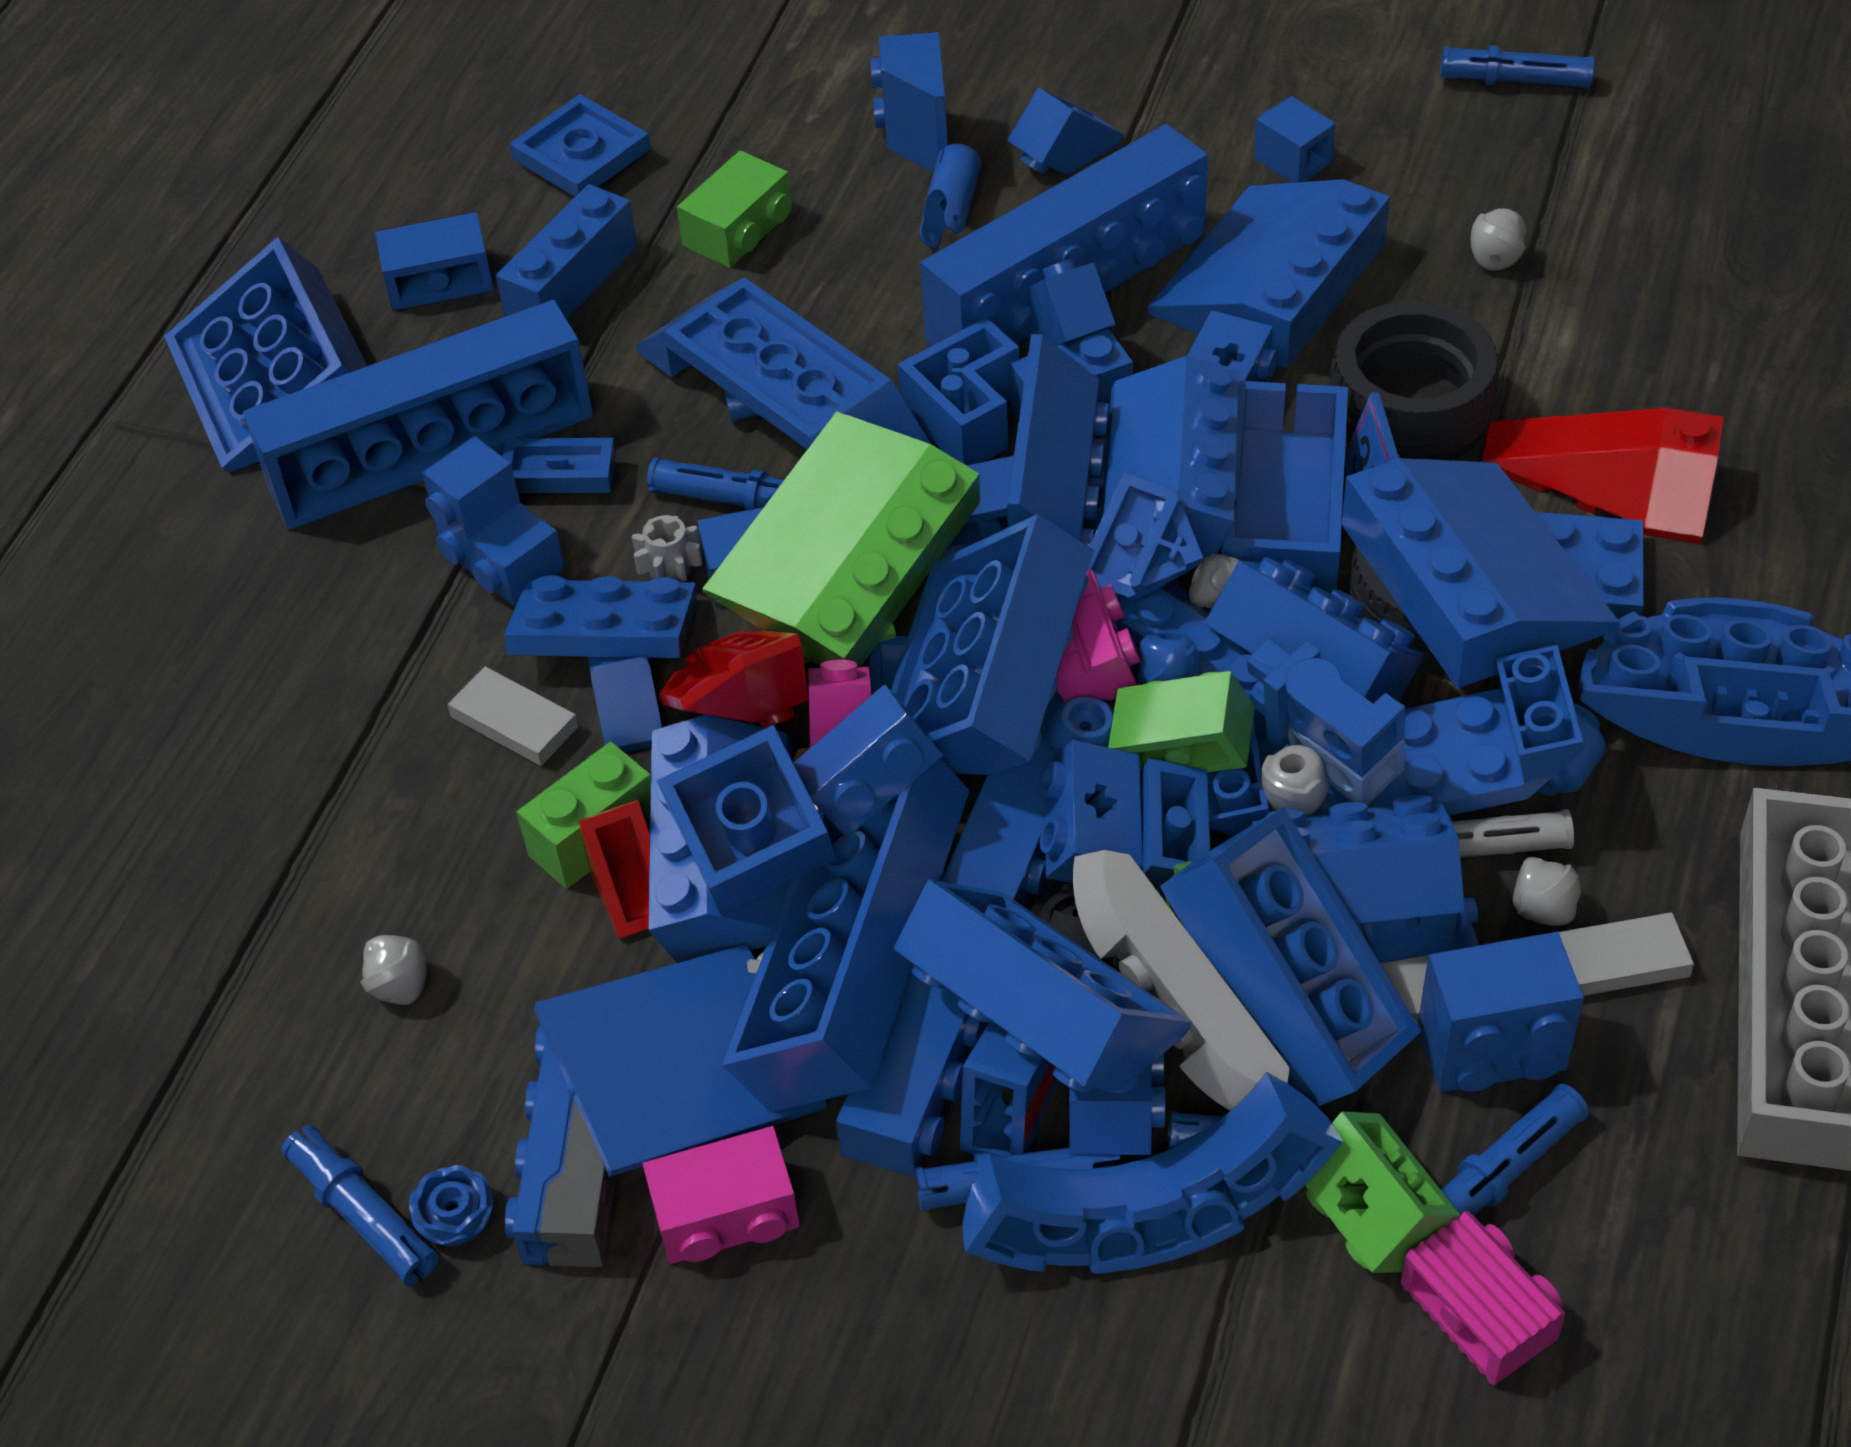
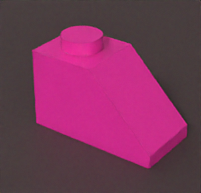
[808,660,871,748]

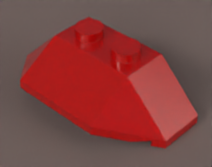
[658,629,809,728]

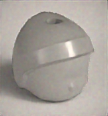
[1470,208,1526,271]
[1189,554,1240,610]
[1261,745,1330,816]
[1512,857,1581,926]
[360,935,427,1005]

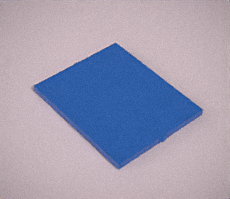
[533,944,827,1177]

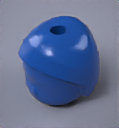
[1137,632,1200,685]

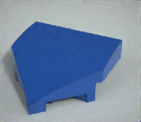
[1088,472,1205,602]

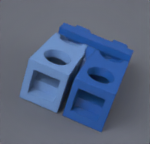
[1247,637,1405,805]

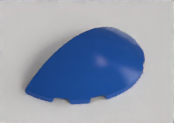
[1579,597,1851,766]

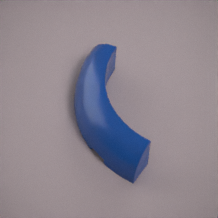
[962,1072,1343,1274]

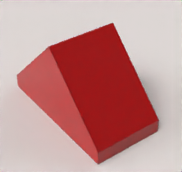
[578,800,650,939]

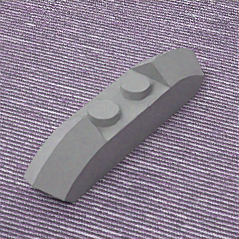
[1073,850,1290,1111]

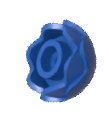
[1046,696,1114,754]
[409,1165,494,1246]

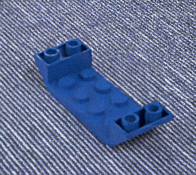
[636,277,932,450]
[1207,645,1584,836]

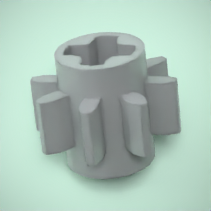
[632,515,703,582]

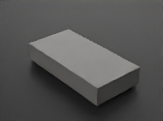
[447,666,578,766]

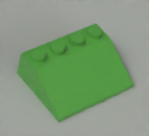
[702,411,980,667]

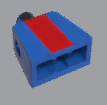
[960,1021,1059,1157]

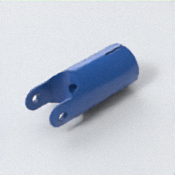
[920,144,982,249]

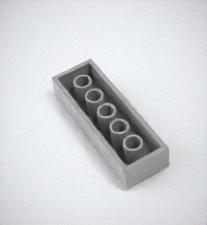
[1737,788,1851,1171]

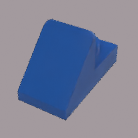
[588,657,662,753]

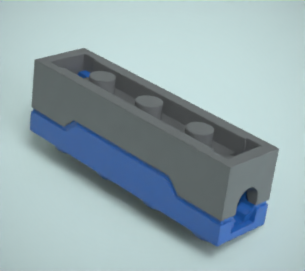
[505,1026,617,1267]

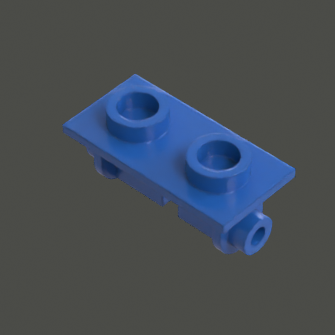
[1356,897,1479,963]

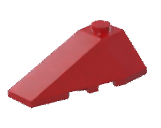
[1482,408,1724,544]

